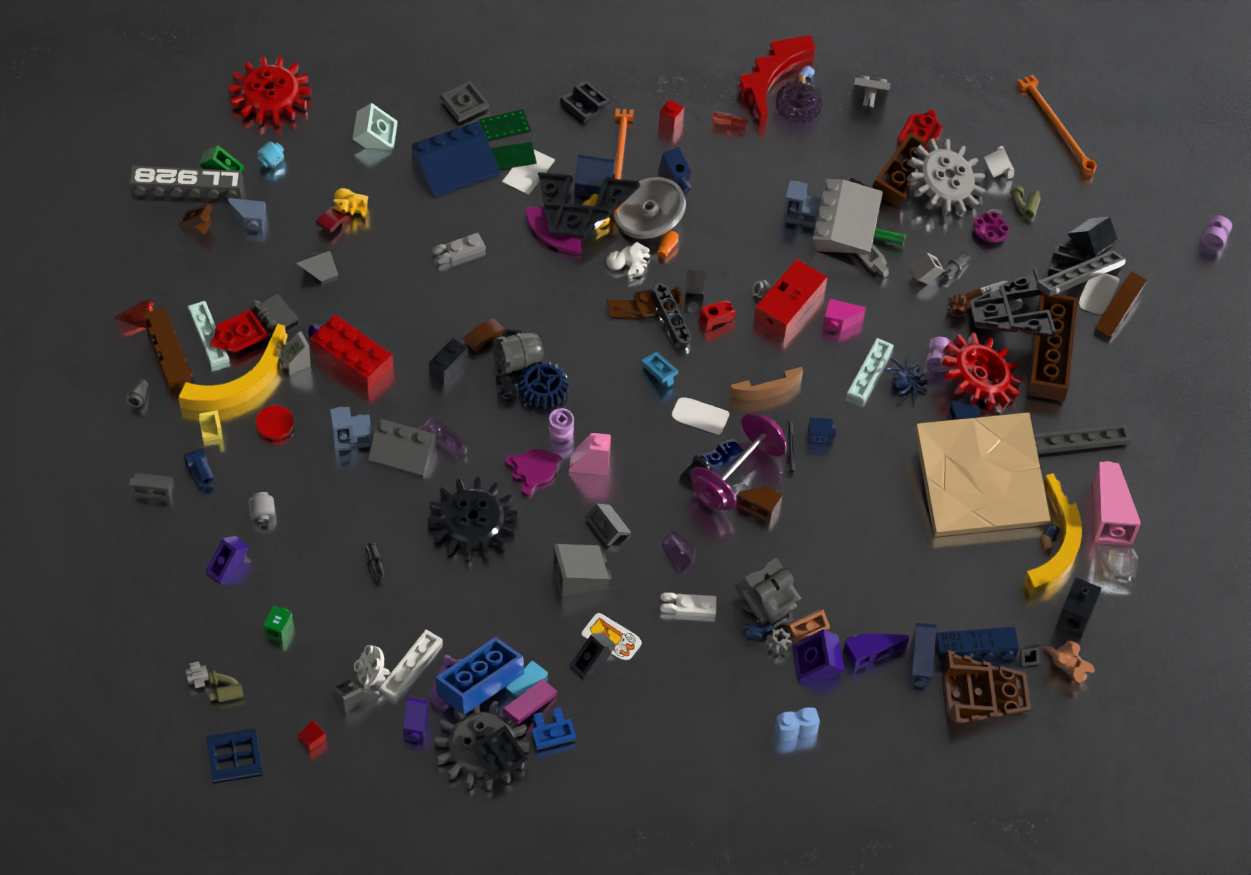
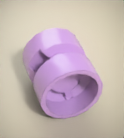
[1201,215,1232,250]
[926,337,954,372]
[549,408,574,444]

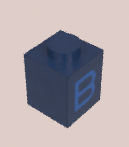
[808,417,836,445]

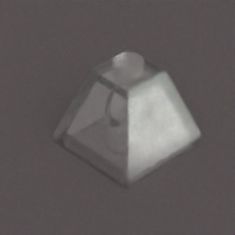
[1094,544,1139,583]

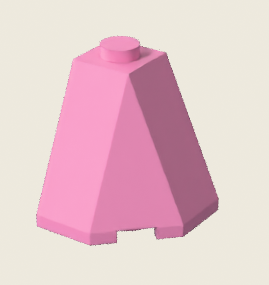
[569,433,611,476]

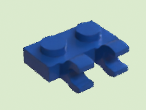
[531,707,576,750]

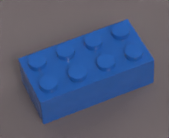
[435,637,524,715]

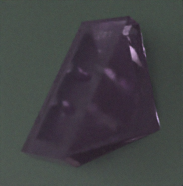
[660,531,696,574]

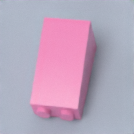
[1092,461,1141,544]

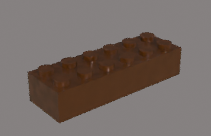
[1027,292,1078,401]

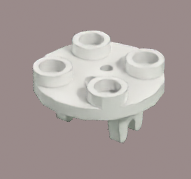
[354,645,390,686]

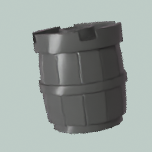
[493,332,544,375]

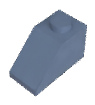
[228,198,266,230]

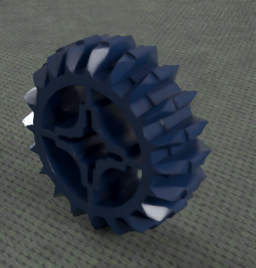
[518,361,569,410]

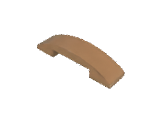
[730,367,803,401]

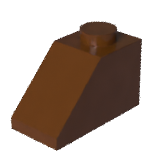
[736,486,783,521]

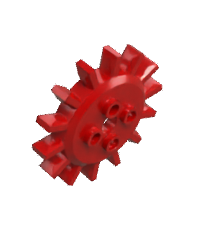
[228,56,311,126]
[940,333,1023,410]

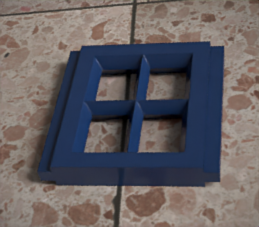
[206,728,262,782]

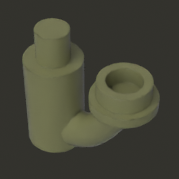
[1010,185,1041,218]
[209,670,243,702]

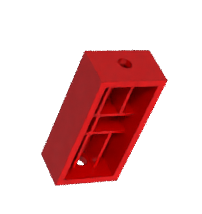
[754,259,827,338]

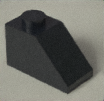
[570,632,616,678]

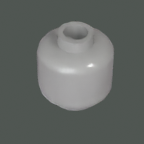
[248,492,275,522]

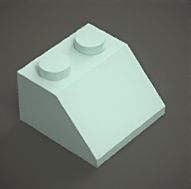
[353,103,398,150]

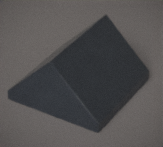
[1068,217,1118,257]

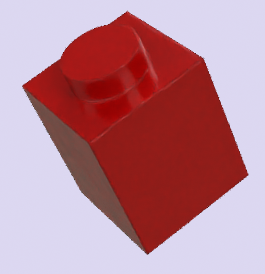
[659,99,684,132]

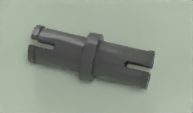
[940,251,971,281]

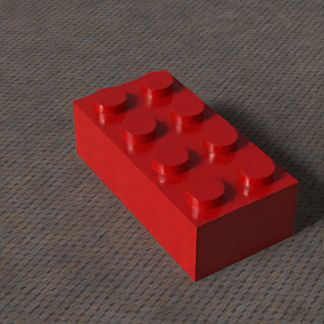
[310,314,393,391]

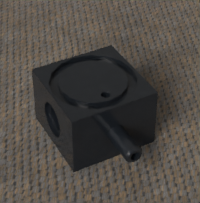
[1056,577,1102,638]

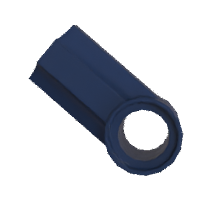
[183,448,214,487]

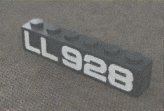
[130,166,243,199]

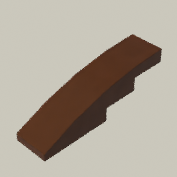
[1095,271,1148,339]

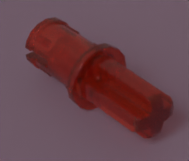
[712,111,748,130]

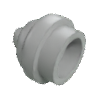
[753,280,771,298]

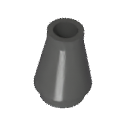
[126,379,149,408]

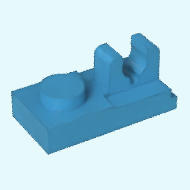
[641,352,678,387]

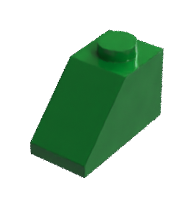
[199,145,244,171]

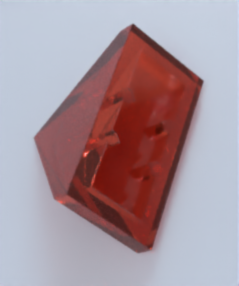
[114,299,154,329]

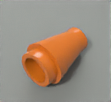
[657,230,679,258]

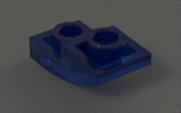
[700,438,744,472]

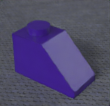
[206,536,250,582]
[403,697,429,741]

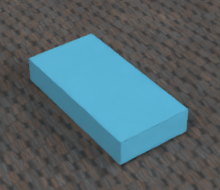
[506,661,548,699]

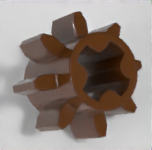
[947,294,970,317]

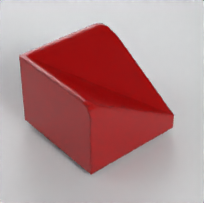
[297,720,326,751]

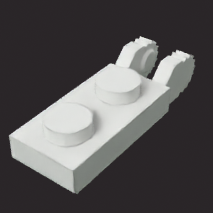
[660,593,716,617]

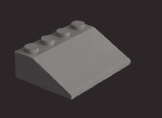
[813,179,883,254]

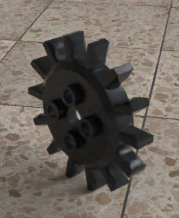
[427,477,518,560]

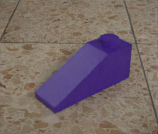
[843,633,909,670]

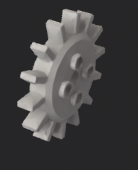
[907,139,985,216]

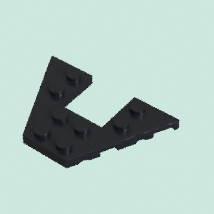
[538,172,641,239]
[970,268,1056,337]

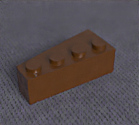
[143,307,194,394]

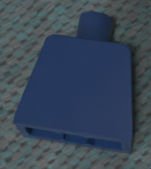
[658,147,691,194]

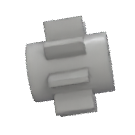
[767,628,792,654]
[185,661,209,688]

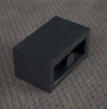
[429,338,468,385]

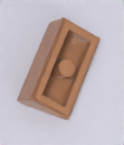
[785,609,830,643]

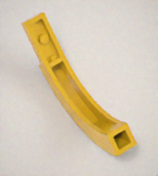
[179,324,288,411]
[1024,473,1082,597]

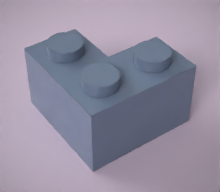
[783,180,822,226]
[330,407,373,449]

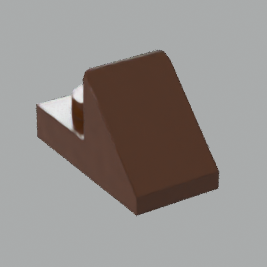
[179,204,213,235]

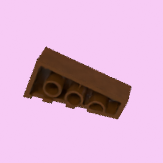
[871,132,925,210]

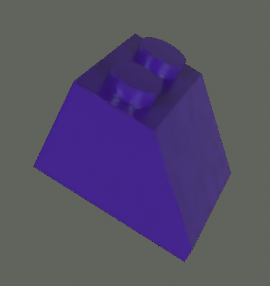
[793,629,845,681]

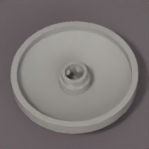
[614,177,686,239]

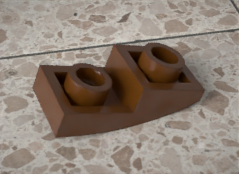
[462,318,506,353]

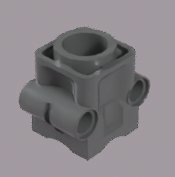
[734,558,801,625]

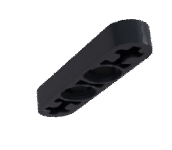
[651,283,692,348]

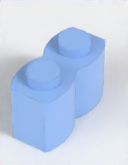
[775,707,820,741]

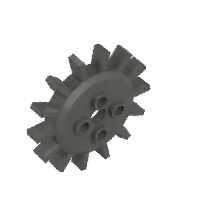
[434,701,529,790]

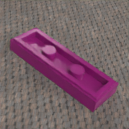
[502,679,557,725]

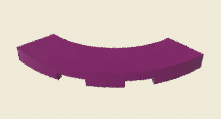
[526,207,581,255]

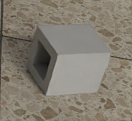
[911,253,944,284]

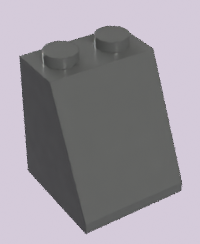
[553,544,612,598]

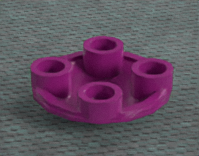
[973,211,1010,243]

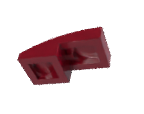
[316,205,352,233]

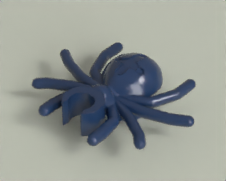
[885,357,928,399]

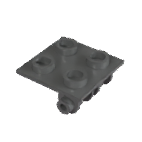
[251,294,299,336]

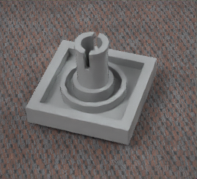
[854,75,890,108]

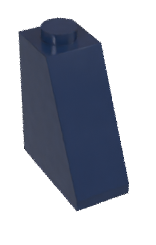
[910,623,936,687]

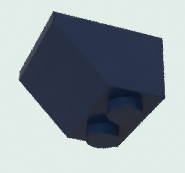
[574,155,614,196]

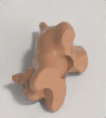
[1044,641,1095,684]

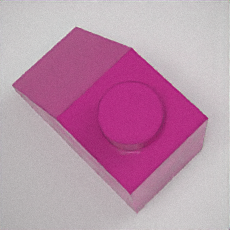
[823,299,866,331]

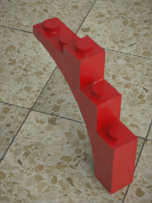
[737,35,816,125]

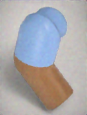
[797,66,814,89]

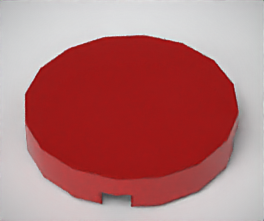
[255,405,294,441]

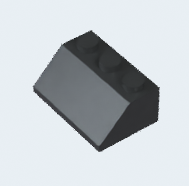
[368,419,436,477]

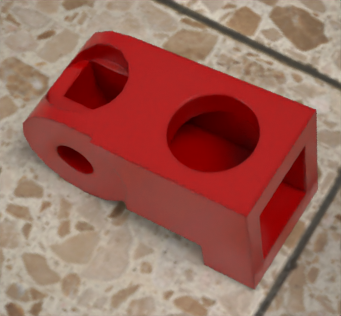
[698,301,737,331]

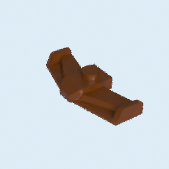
[607,286,683,319]

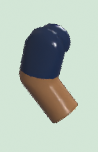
[1041,525,1060,552]

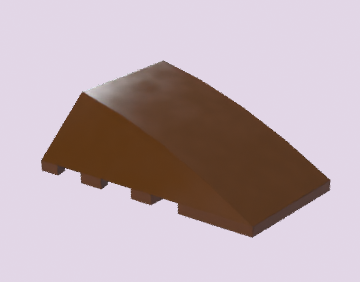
[942,650,1031,724]

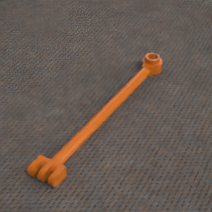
[1017,75,1097,176]
[613,109,634,212]

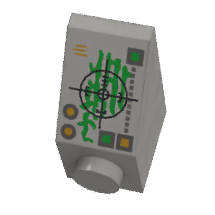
[280,331,311,375]

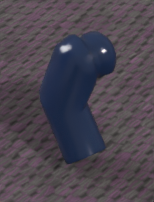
[743,623,773,640]

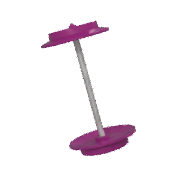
[691,413,787,511]

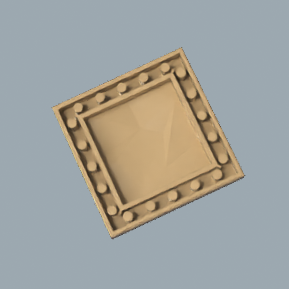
[915,413,1051,537]

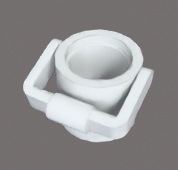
[984,146,1014,179]

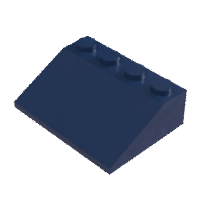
[412,121,500,196]

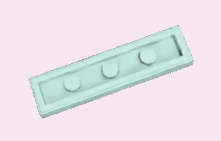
[187,301,229,368]
[846,338,894,404]

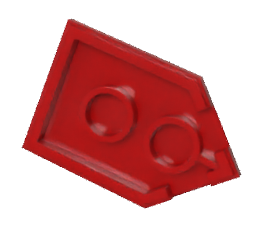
[896,109,943,153]
[210,309,269,352]

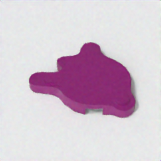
[505,449,562,496]

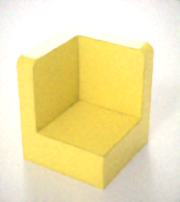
[198,410,223,442]

